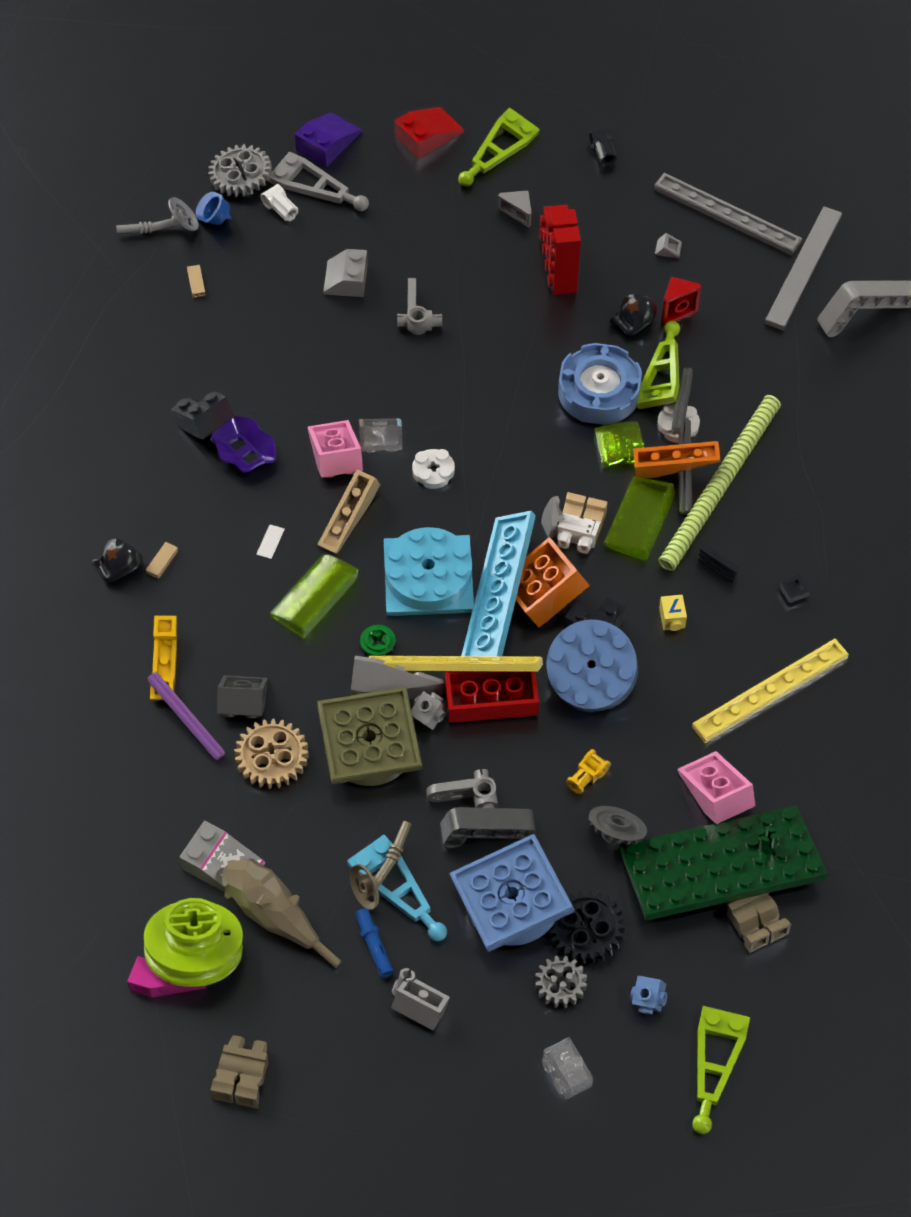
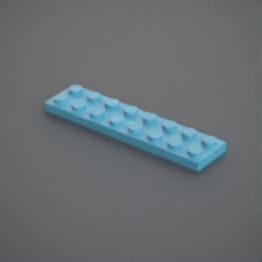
[461,511,536,656]

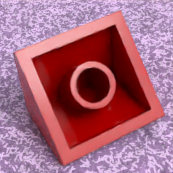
[661,277,701,327]

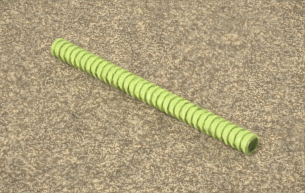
[658,395,781,571]

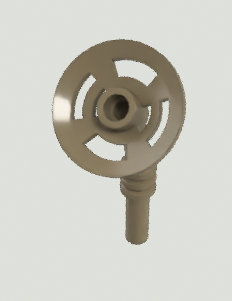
[350,821,412,910]

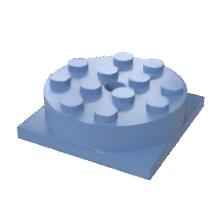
[449,834,575,952]

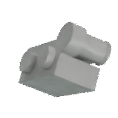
[391,968,450,1031]

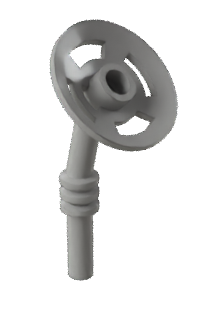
[116,197,199,234]

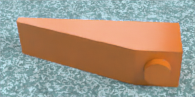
[633,441,720,479]

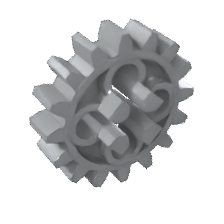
[535,956,587,1008]

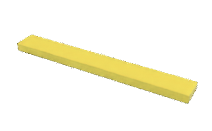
[692,639,849,743]
[369,656,543,672]

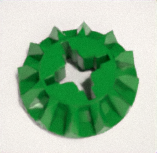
[360,625,395,656]

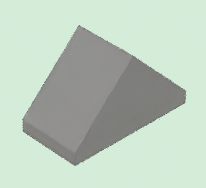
[498,191,532,227]

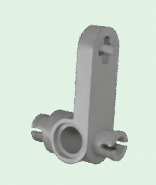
[397,278,442,335]
[426,769,498,808]

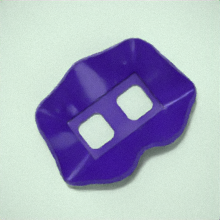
[211,416,277,473]

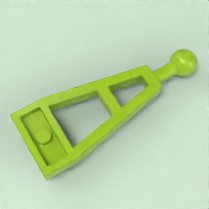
[458,107,540,187]
[636,321,680,409]
[692,1006,750,1134]

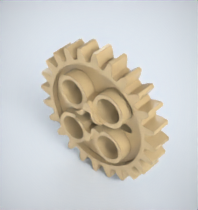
[234,719,309,789]

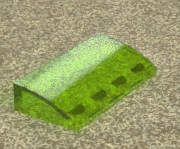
[604,476,675,561]
[269,554,358,638]

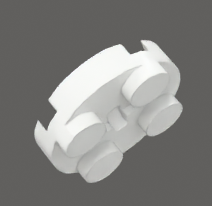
[657,403,700,443]
[412,449,455,489]

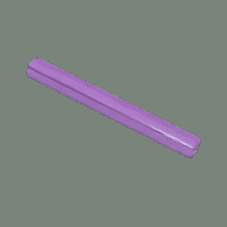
[147,672,225,760]

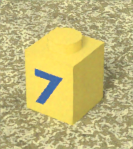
[659,595,687,631]

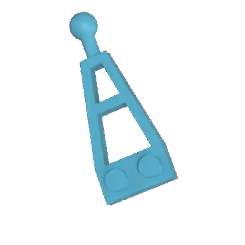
[347,835,447,941]

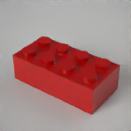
[445,671,539,723]

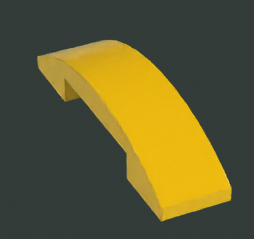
[150,616,177,700]

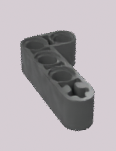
[440,807,536,848]

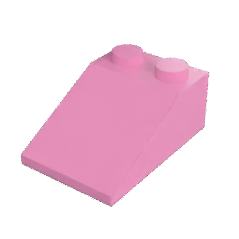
[308,420,363,478]
[678,751,755,824]

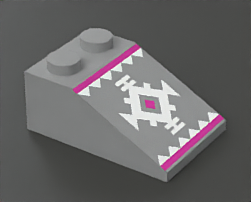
[179,820,266,892]

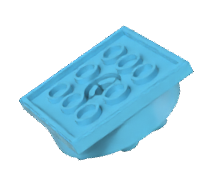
[384,527,474,616]

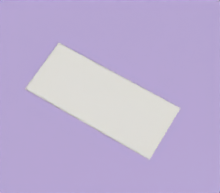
[256,525,285,559]

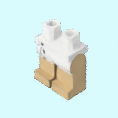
[557,492,607,554]

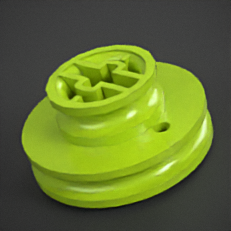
[144,898,243,987]

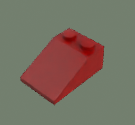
[394,107,464,159]

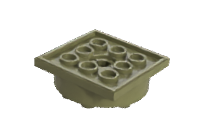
[317,687,422,786]

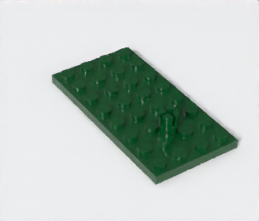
[619,806,828,921]

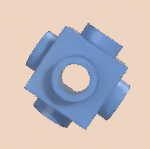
[630,976,667,1015]

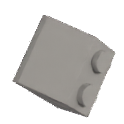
[323,249,368,297]

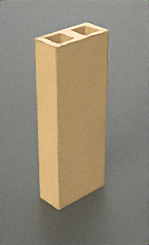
[187,265,206,298]
[146,542,178,579]

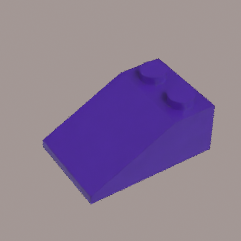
[295,112,362,167]

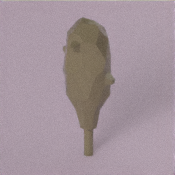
[222,859,341,968]

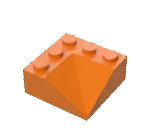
[516,537,590,627]

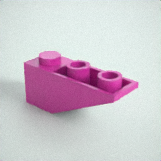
[127,956,207,997]

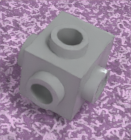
[411,691,448,730]

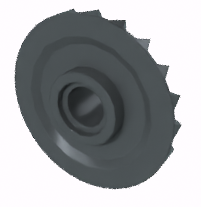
[588,806,647,845]

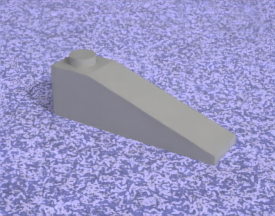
[351,656,444,699]

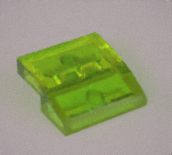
[595,422,644,467]

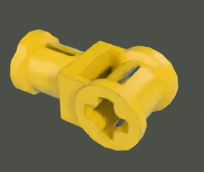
[566,749,611,794]

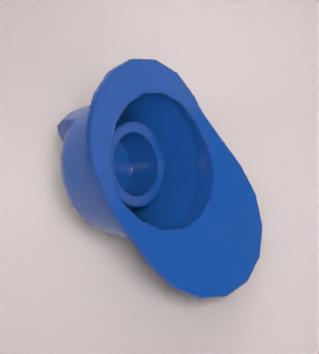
[196,192,232,225]

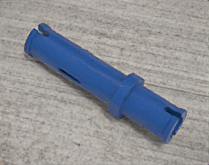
[354,908,394,978]

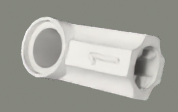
[260,184,298,222]

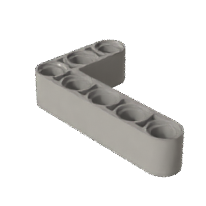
[817,281,911,337]

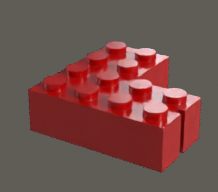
[539,205,581,295]

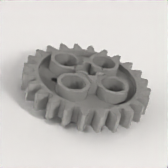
[208,144,272,197]

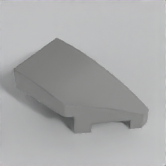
[541,496,565,539]

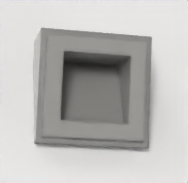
[655,233,682,259]

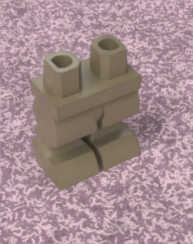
[725,893,791,953]
[210,1035,268,1109]

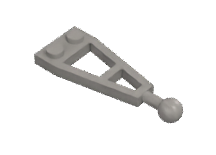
[268,152,369,211]

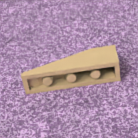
[317,469,380,554]

